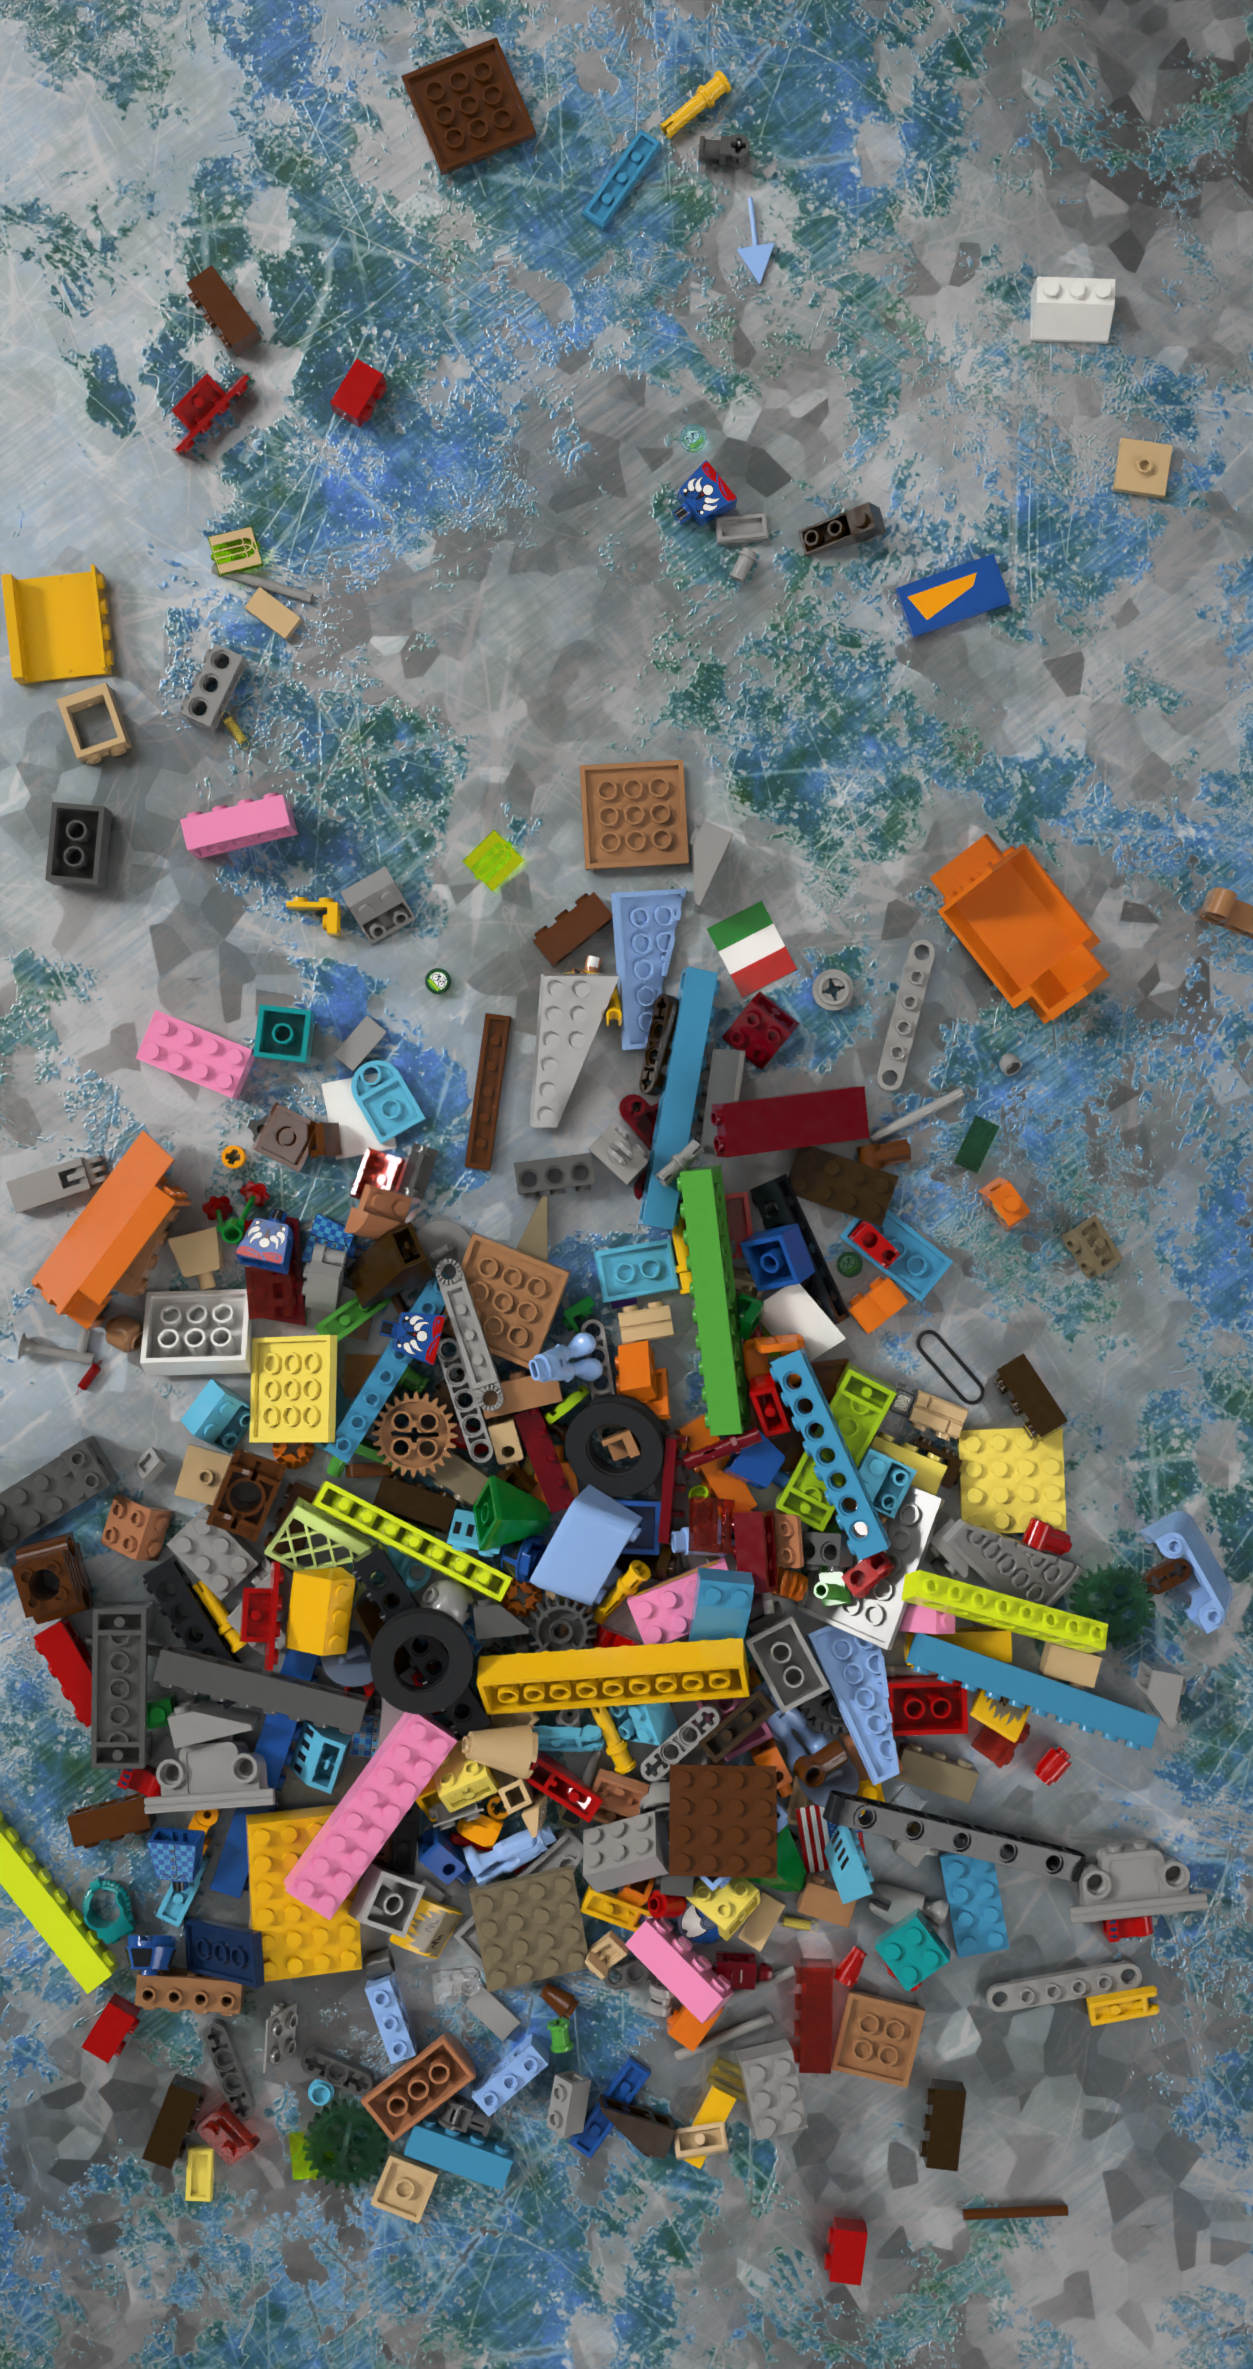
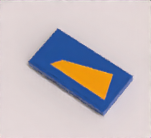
[895,554,1011,639]

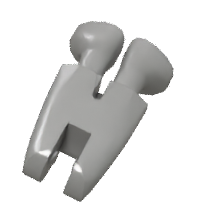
[867,1883,949,1934]

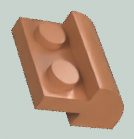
[344,1184,412,1241]
[591,1768,649,1824]

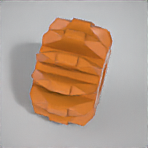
[771,1567,808,1601]

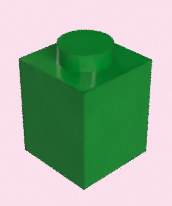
[147,1692,178,1729]

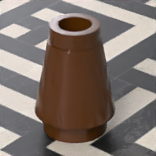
[539,1983,580,2020]

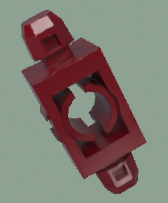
[709,1951,772,1990]

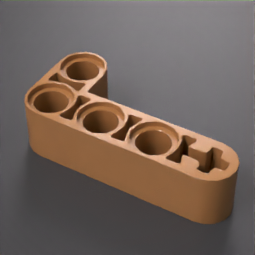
[1198,887,1253,939]

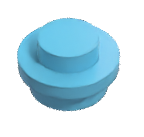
[308,2078,335,2106]

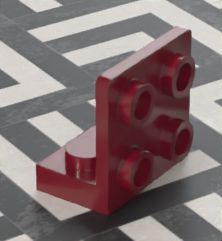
[722,991,800,1069]

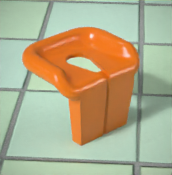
[742,1334,805,1385]

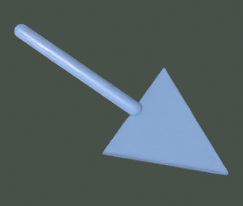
[736,197,775,285]

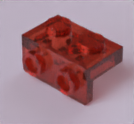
[350,1148,405,1200]
[970,1721,1031,1769]

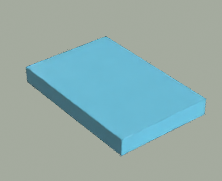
[594,1238,680,1303]

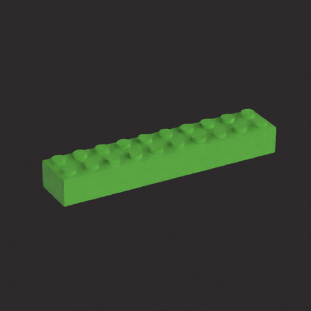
[677,1164,751,1436]

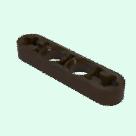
[639,994,679,1096]

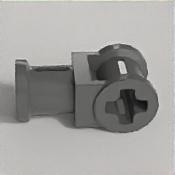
[699,134,750,169]
[438,2094,494,2137]

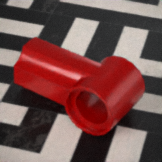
[1021,1517,1072,1556]

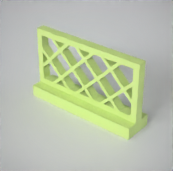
[264,1496,388,1605]

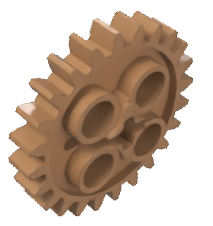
[372,1391,458,1477]

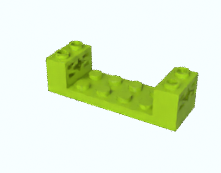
[776,1362,897,1532]

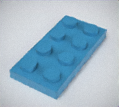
[839,1210,953,1302]
[939,1852,1010,1958]

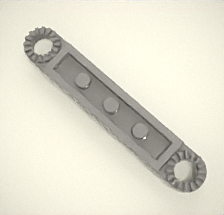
[876,939,935,1091]
[435,1259,505,1411]
[986,1960,1142,2012]

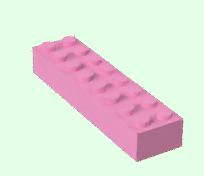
[284,1712,457,1920]

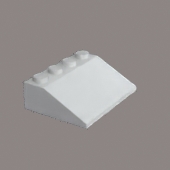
[140,1289,252,1376]

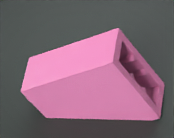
[898,1603,955,1634]

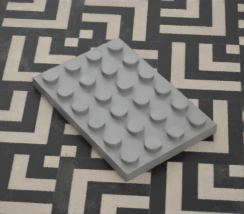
[796,1486,945,1650]

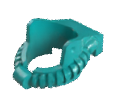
[82,1877,138,1945]

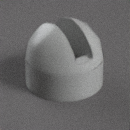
[999,1053,1022,1076]

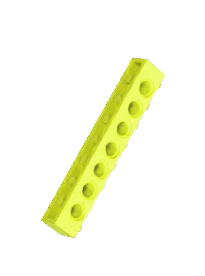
[311,1481,513,1602]
[901,1570,1108,1654]

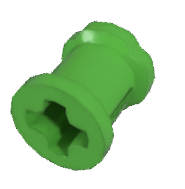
[396,1364,430,1395]
[547,2018,574,2053]

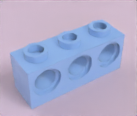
[365,1972,419,2064]
[472,2033,550,2117]

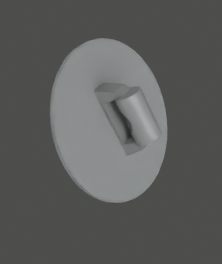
[416,1220,471,1278]

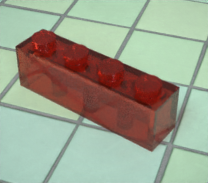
[793,1958,834,2074]

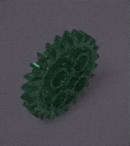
[1068,1562,1156,1649]
[303,2099,389,2190]

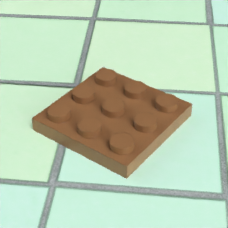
[830,1989,926,2088]

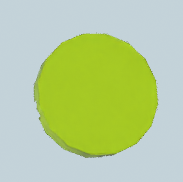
[544,1384,590,1425]

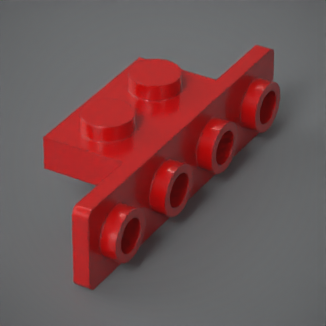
[170,373,250,454]
[239,1562,284,1671]

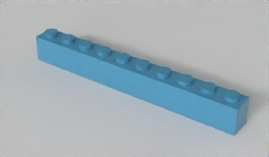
[638,967,720,1230]
[906,1632,1160,1751]

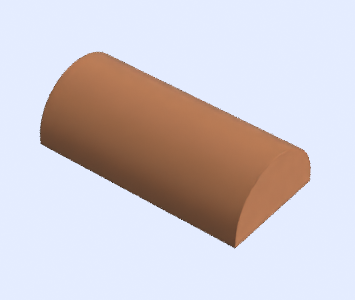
[360,2032,476,2142]

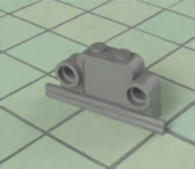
[144,1735,275,1814]
[1069,1839,1208,1924]

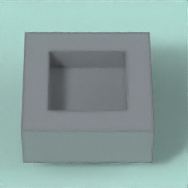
[133,1446,167,1484]

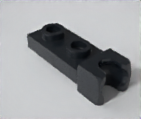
[389,1801,421,1875]

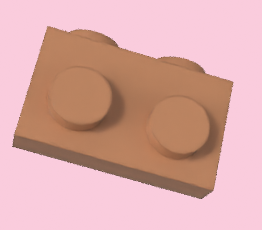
[101,1495,173,1561]
[772,1508,804,1568]

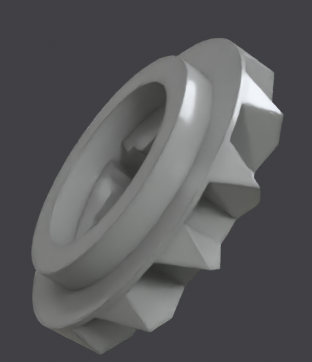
[812,969,854,1011]

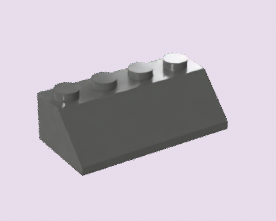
[695,1049,746,1156]

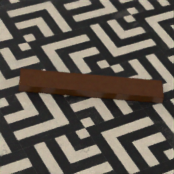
[464,1013,512,1171]

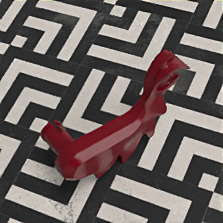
[618,1094,659,1200]

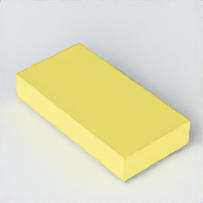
[185,2144,215,2202]

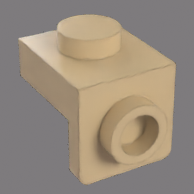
[585,1930,629,1980]

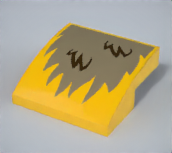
[970,1689,1031,1743]
[389,1895,463,1959]

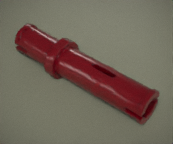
[683,1426,763,1470]

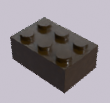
[993,1353,1068,1443]

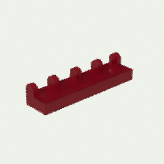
[513,1407,574,1514]
[658,1433,690,1544]

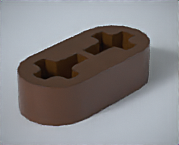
[345,1463,395,1478]
[1142,1557,1191,1594]

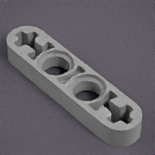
[640,1704,723,1781]

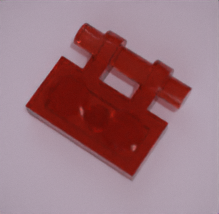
[245,1263,296,1319]

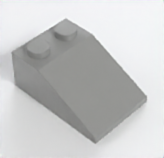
[690,820,733,913]
[167,1698,261,1749]

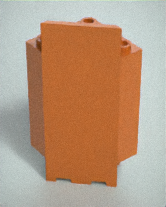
[930,834,1110,1024]
[31,1130,192,1330]

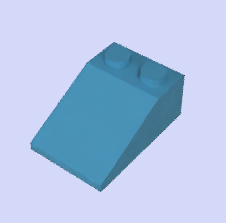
[689,1567,754,1642]

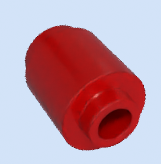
[1034,1746,1072,1786]
[648,1890,686,1918]

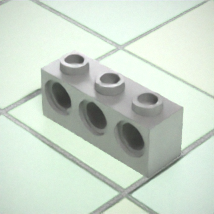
[181,643,247,733]

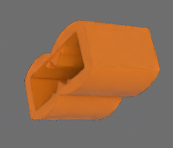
[847,1276,909,1334]

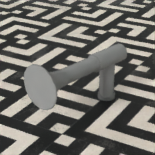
[18,1327,94,1365]

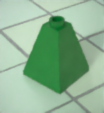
[473,1476,552,1551]
[740,1825,807,1892]

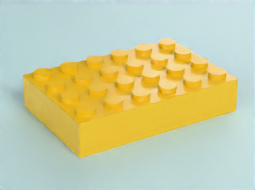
[246,1804,362,1982]

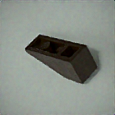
[598,2094,676,2159]

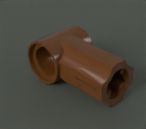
[857,1139,911,1169]
[793,1739,849,1788]

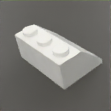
[1030,277,1115,344]

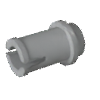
[729,547,757,583]

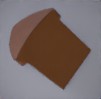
[310,1123,342,1159]

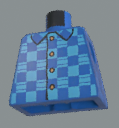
[301,1213,368,1267]
[147,1827,205,1892]

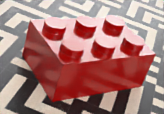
[887,1676,968,1736]

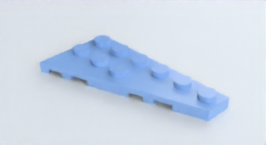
[611,888,687,1050]
[806,1625,900,1786]

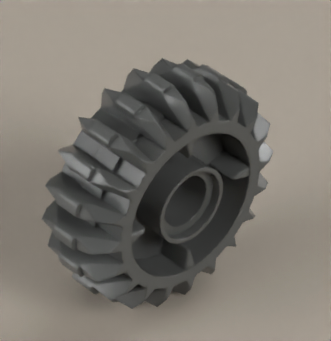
[526,1594,597,1653]

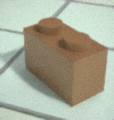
[796,1873,857,1928]

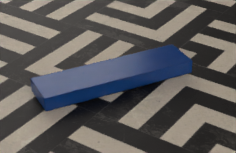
[569,2055,651,2159]

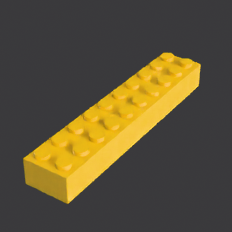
[477,1638,750,1715]

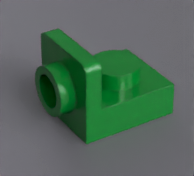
[737,1293,764,1341]
[561,1294,595,1334]

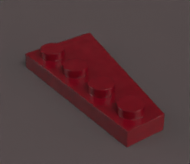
[254,1217,307,1326]

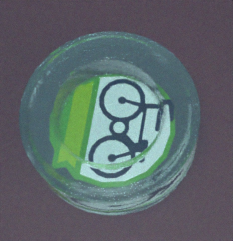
[680,424,706,453]

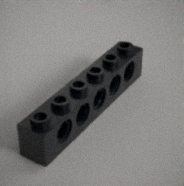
[750,1174,850,1325]
[143,1555,242,1709]

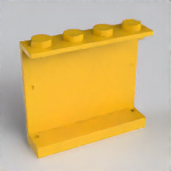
[1,564,114,684]

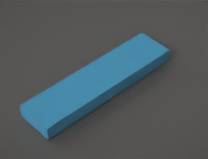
[582,129,662,231]

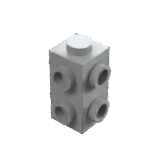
[546,2070,591,2138]

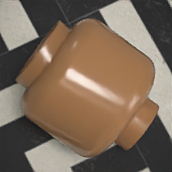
[105,1314,143,1353]

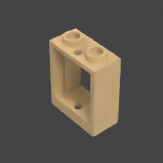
[56,682,132,765]

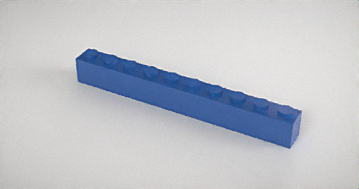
[210,1649,322,1899]

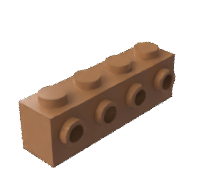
[113,1206,180,1297]
[135,1967,246,2016]

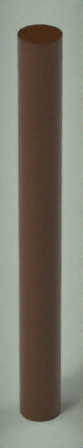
[962,2204,1068,2220]

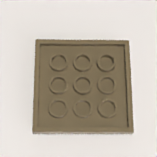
[469,1865,588,1992]

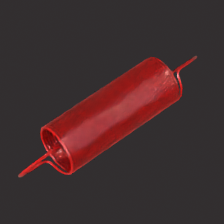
[76,1359,103,1395]

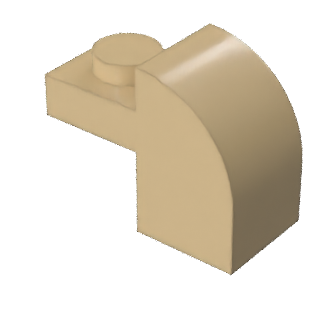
[492,1768,535,1815]

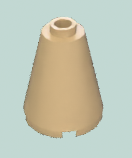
[462,1725,538,1779]

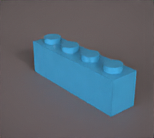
[403,2115,514,2191]

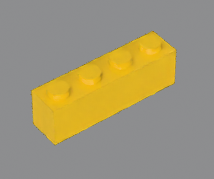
[903,1626,1012,1668]

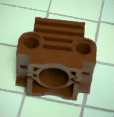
[206,1447,286,1542]
[11,1531,94,1624]

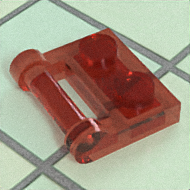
[689,1497,735,1554]
[194,2101,261,2167]

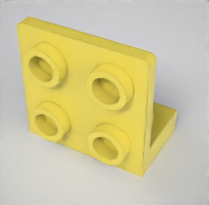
[433,1739,498,1813]
[686,1877,761,1941]

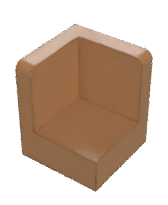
[601,1428,641,1461]

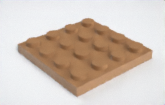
[579,760,689,871]
[442,1232,571,1369]

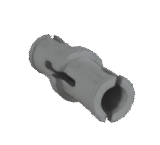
[655,1140,704,1187]

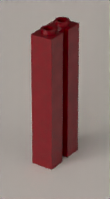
[710,1086,870,1158]

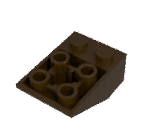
[346,1221,435,1309]

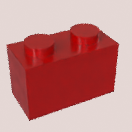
[330,358,387,428]
[749,1373,791,1438]
[81,1993,141,2063]
[824,2217,868,2286]

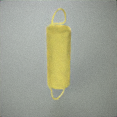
[221,711,249,749]
[776,1915,818,1932]

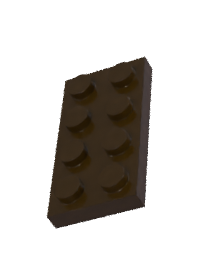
[788,1146,900,1226]

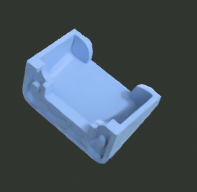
[529,1484,643,1607]
[1140,1511,1233,1634]

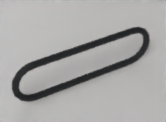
[916,1330,984,1405]

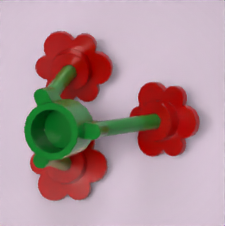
[202,1181,270,1246]

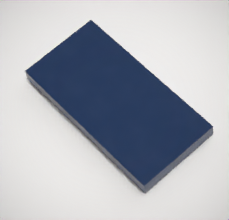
[184,1916,265,1988]

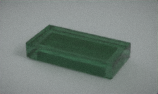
[953,1115,1000,1173]

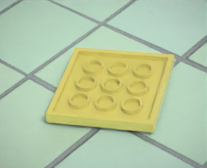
[249,1335,338,1443]
[957,1427,1067,1534]

